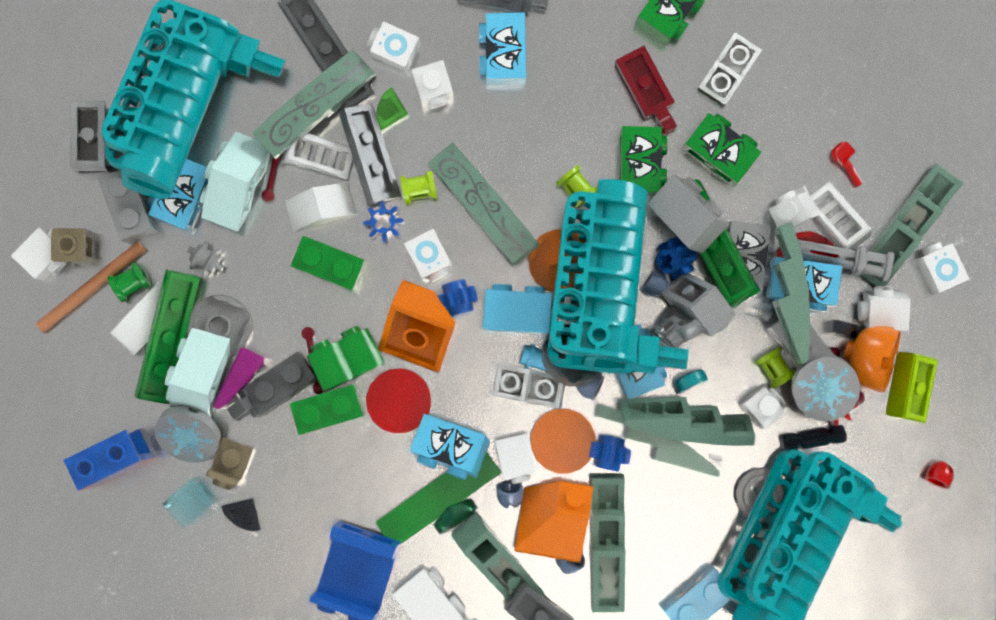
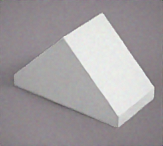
[285,182,357,232]

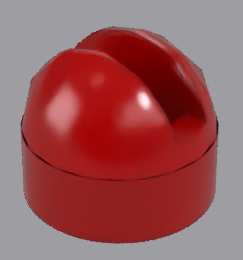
[924,461,954,489]

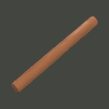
[36,240,146,333]

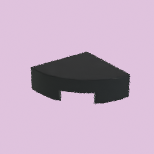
[826,319,860,340]
[221,497,262,531]

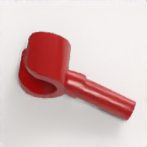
[831,141,863,187]

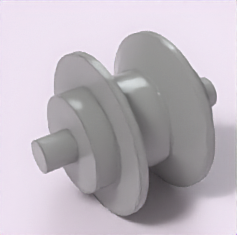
[187,241,224,277]

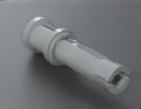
[797,239,894,282]

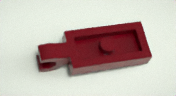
[615,45,677,136]

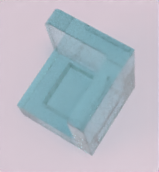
[162,476,219,528]

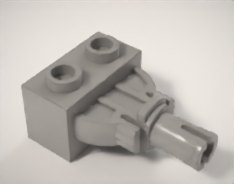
[70,100,133,171]
[652,273,736,348]

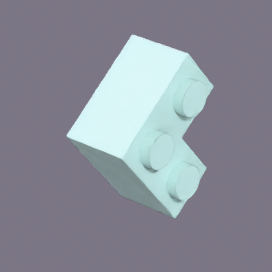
[200,132,270,232]
[165,328,230,418]

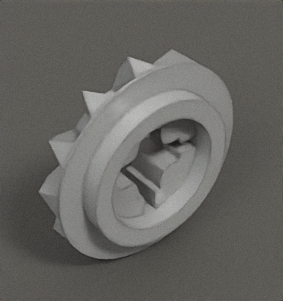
[735,468,784,522]

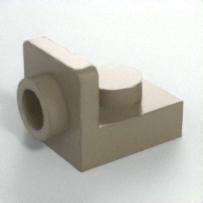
[51,228,94,265]
[206,437,255,490]

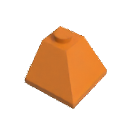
[378,280,456,373]
[514,481,593,563]

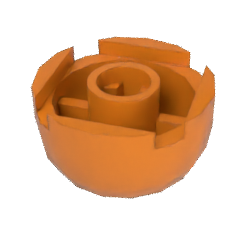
[844,326,901,393]

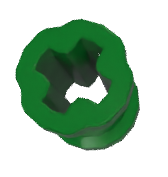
[107,261,151,303]

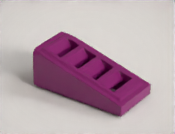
[213,347,268,410]

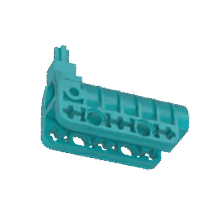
[101,0,286,199]
[547,179,689,374]
[718,449,903,620]

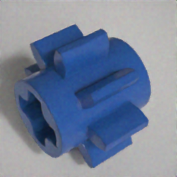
[363,201,405,244]
[656,236,697,279]
[437,279,478,317]
[589,434,632,472]

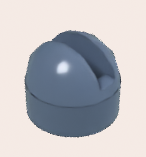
[641,268,669,297]
[577,375,604,401]
[497,481,523,509]
[556,552,585,575]

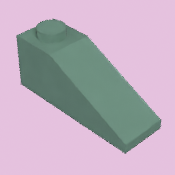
[451,513,545,601]

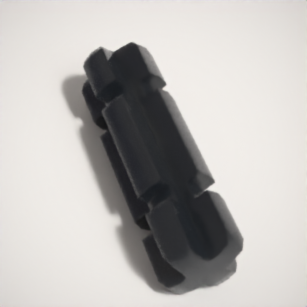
[781,425,847,450]

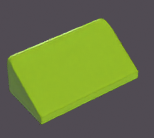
[886,352,938,424]

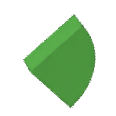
[376,87,409,133]

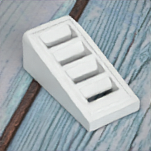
[281,133,353,180]
[810,182,872,250]

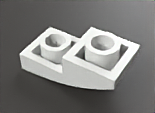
[698,32,762,105]
[109,282,162,355]
[493,364,566,409]

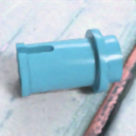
[519,343,547,371]

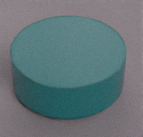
[674,369,709,394]

